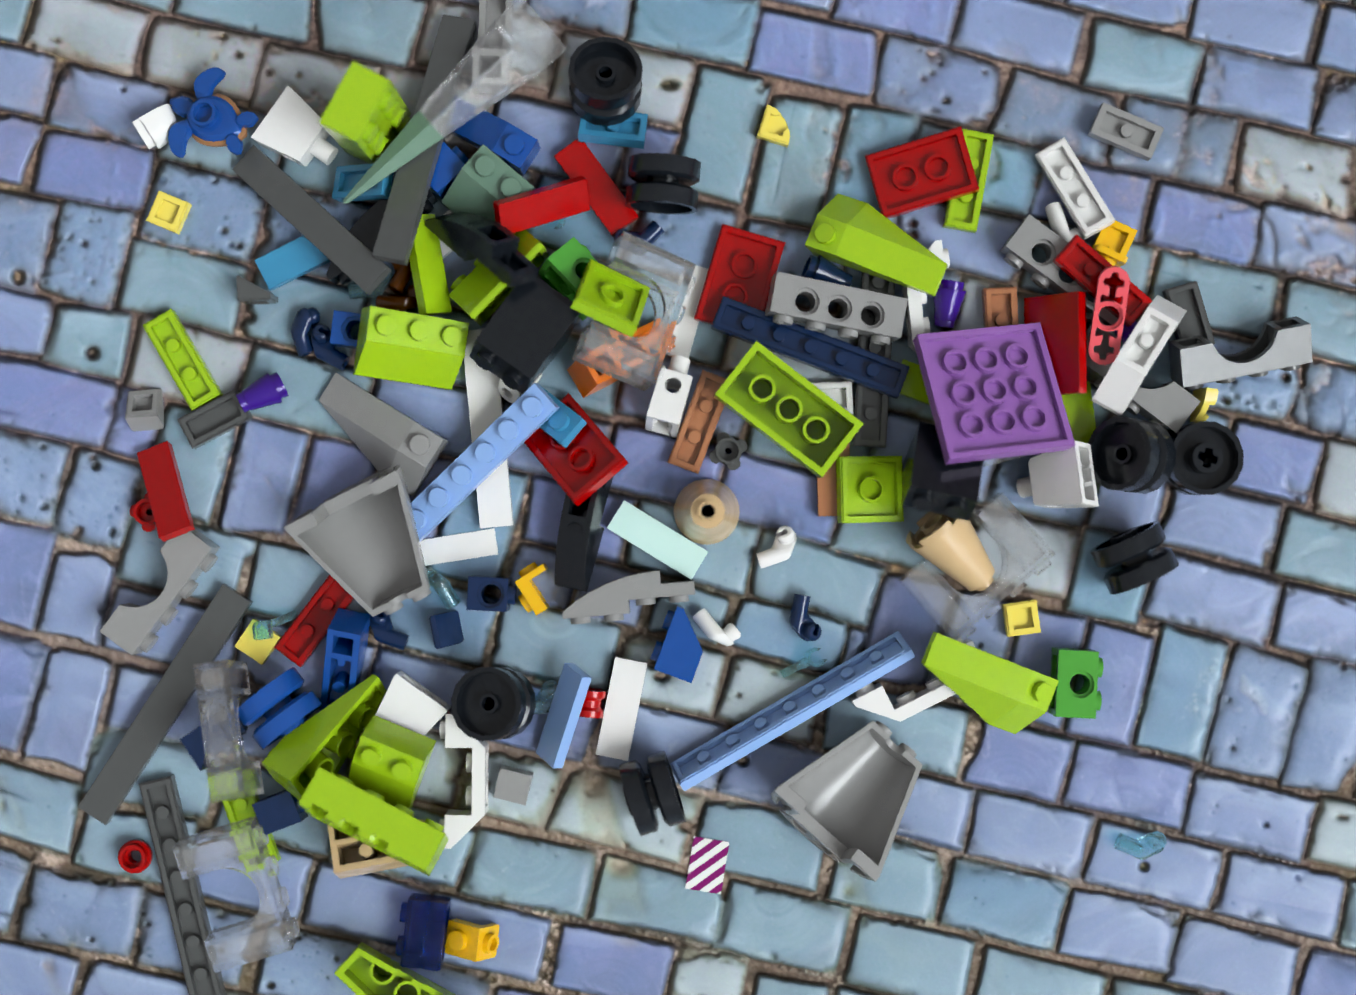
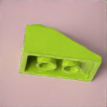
[348,715,436,810]

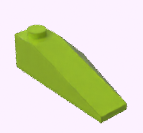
[805,194,948,297]
[921,631,1059,734]
[262,674,387,801]

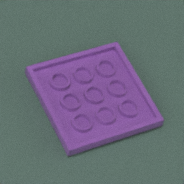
[913,322,1075,465]

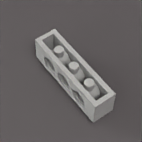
[1000,214,1118,325]
[765,271,908,346]

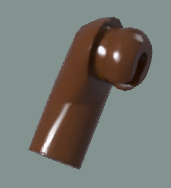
[387,261,412,294]
[376,285,418,312]

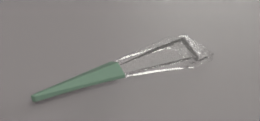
[343,0,567,204]

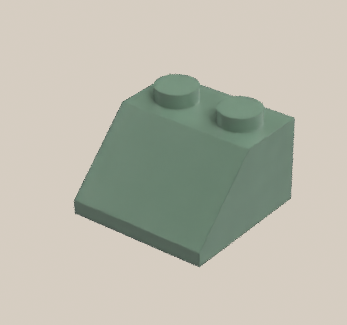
[441,144,535,221]

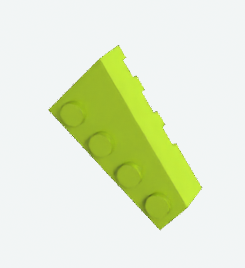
[334,942,456,995]

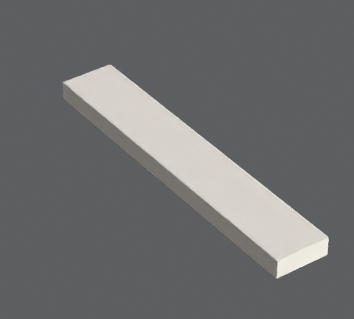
[464,329,514,529]

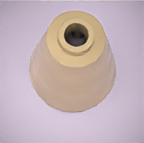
[674,479,740,545]
[906,512,995,591]

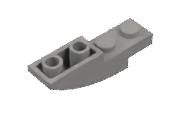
[562,570,695,624]

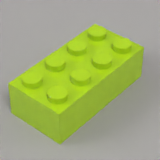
[319,61,412,164]
[714,341,864,478]

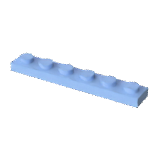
[411,383,560,542]

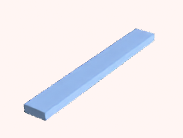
[670,631,915,791]

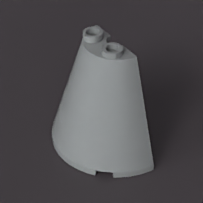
[284,465,431,617]
[771,721,922,881]

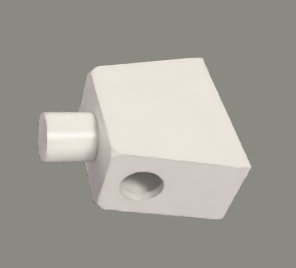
[251,85,338,167]
[645,355,693,438]
[1016,440,1099,508]
[375,671,451,736]

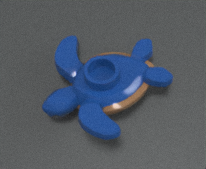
[168,67,259,158]

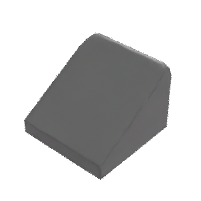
[237,275,278,305]

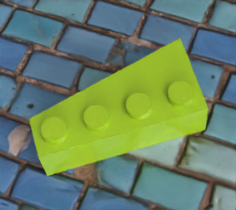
[298,767,449,876]

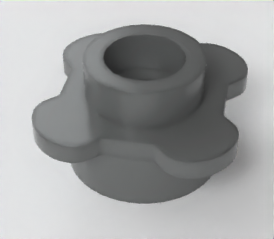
[709,432,747,470]

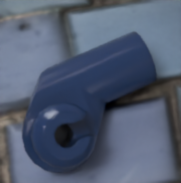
[290,307,320,357]
[789,594,822,641]

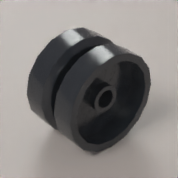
[568,37,643,126]
[625,153,701,215]
[1088,417,1176,494]
[1166,421,1244,495]
[1090,521,1179,595]
[451,667,536,741]
[619,751,686,836]

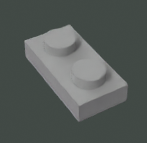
[1087,102,1164,161]

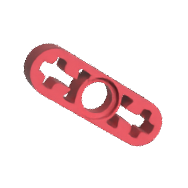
[1088,266,1130,365]

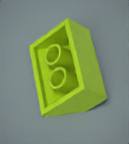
[449,230,549,327]
[353,306,469,390]

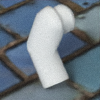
[1045,202,1082,242]
[756,526,797,569]
[693,608,741,646]

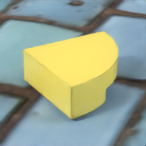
[757,104,790,148]
[1190,388,1219,422]

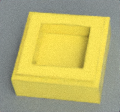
[146,190,192,235]
[1002,599,1041,637]
[234,618,282,665]

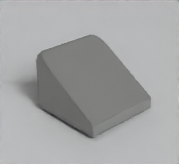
[125,388,165,431]
[493,765,534,805]

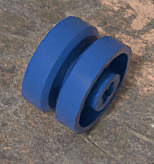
[234,667,323,750]

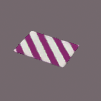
[685,836,729,894]

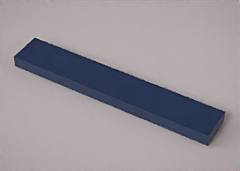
[711,296,910,399]

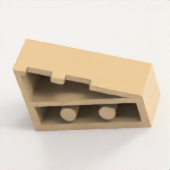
[328,819,440,879]

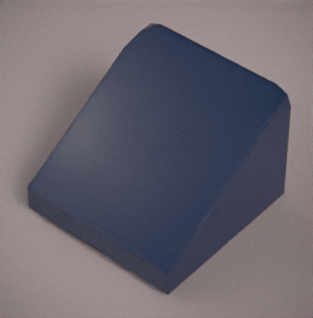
[429,610,464,649]

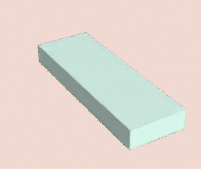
[607,500,708,580]

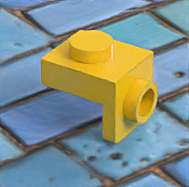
[1092,220,1138,267]
[515,562,550,616]
[444,918,499,962]

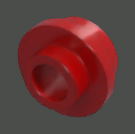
[118,839,152,873]

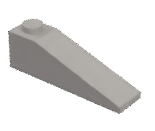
[319,373,449,497]

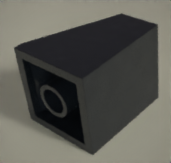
[469,277,580,394]
[902,422,983,521]

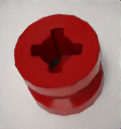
[579,688,606,718]

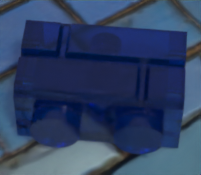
[396,893,451,971]

